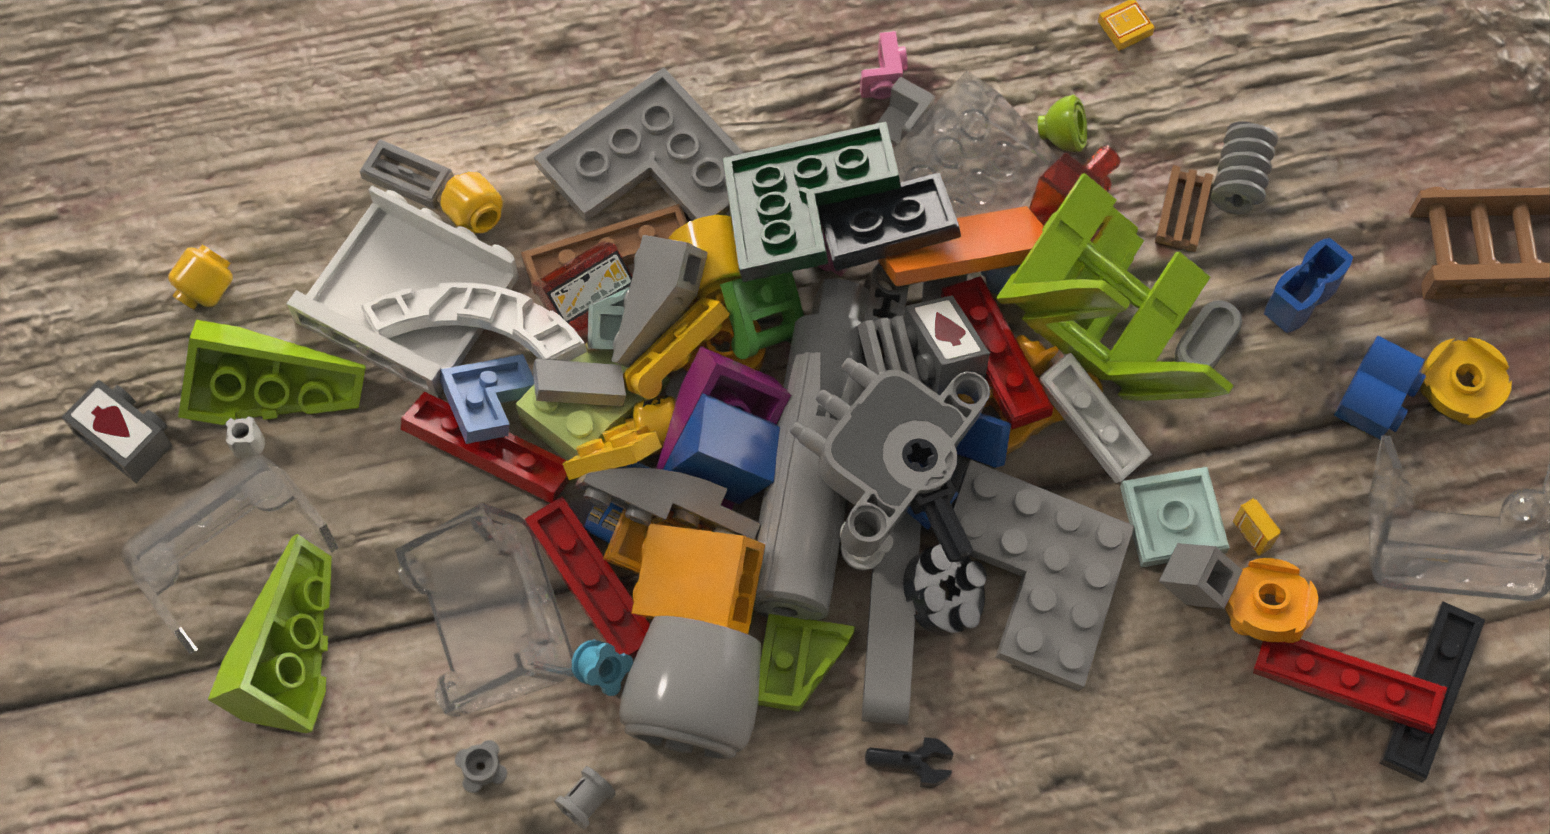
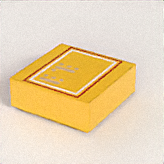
[1098,0,1155,51]
[1233,498,1281,556]

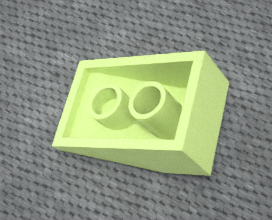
[516,342,670,460]

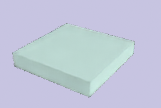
[1120,467,1230,568]

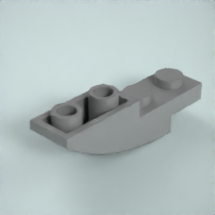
[575,468,761,539]

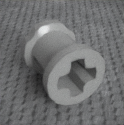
[554,766,616,829]

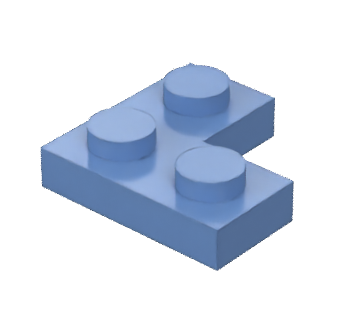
[440,354,534,444]

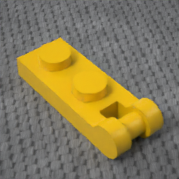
[623,297,730,399]

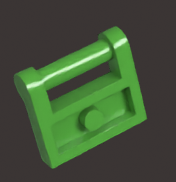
[720,272,804,359]

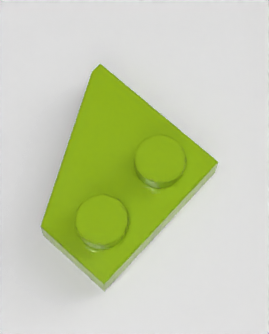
[758,614,855,711]

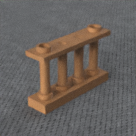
[1409,187,1550,299]

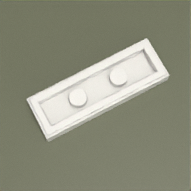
[1038,353,1152,483]

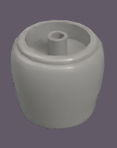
[619,616,761,759]

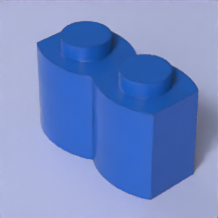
[1264,238,1353,333]
[1334,335,1426,440]

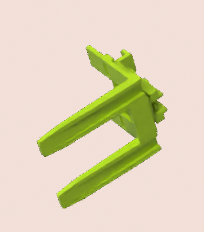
[996,174,1234,401]

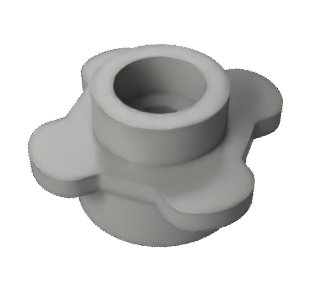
[455,740,507,793]

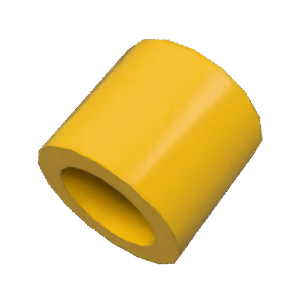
[668,215,741,309]

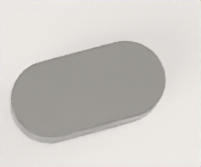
[1175,301,1242,369]

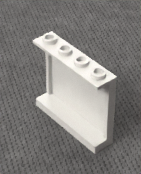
[287,185,519,398]

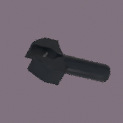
[865,737,954,788]

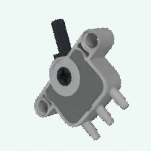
[790,358,990,562]

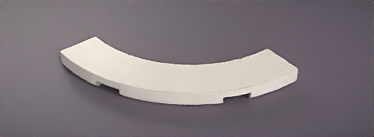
[360,283,587,361]

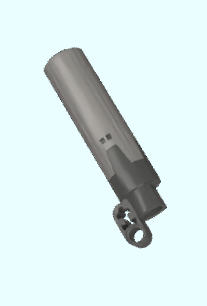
[753,263,909,621]

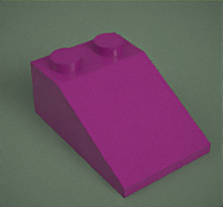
[657,347,791,510]

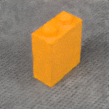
[632,524,765,634]

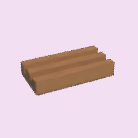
[1155,165,1213,252]

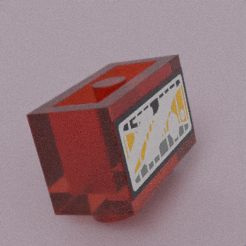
[532,241,632,332]

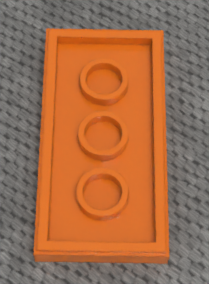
[878,206,1044,286]

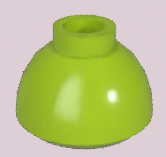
[1037,94,1087,152]

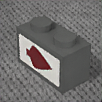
[904,295,990,395]
[62,379,173,483]

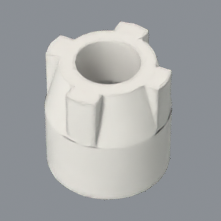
[225,416,265,460]

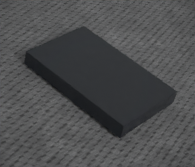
[818,172,961,271]

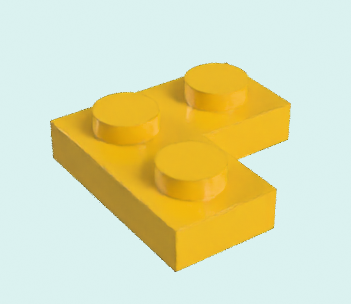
[562,423,662,480]

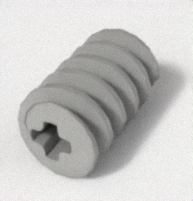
[1211,121,1278,214]

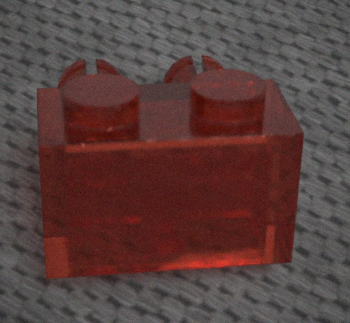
[1029,145,1121,226]

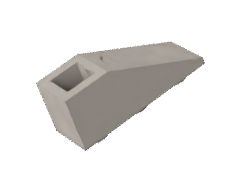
[612,235,708,367]

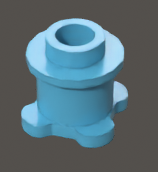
[572,639,633,696]

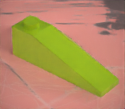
[178,319,366,425]
[208,534,332,733]

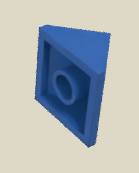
[663,393,780,504]

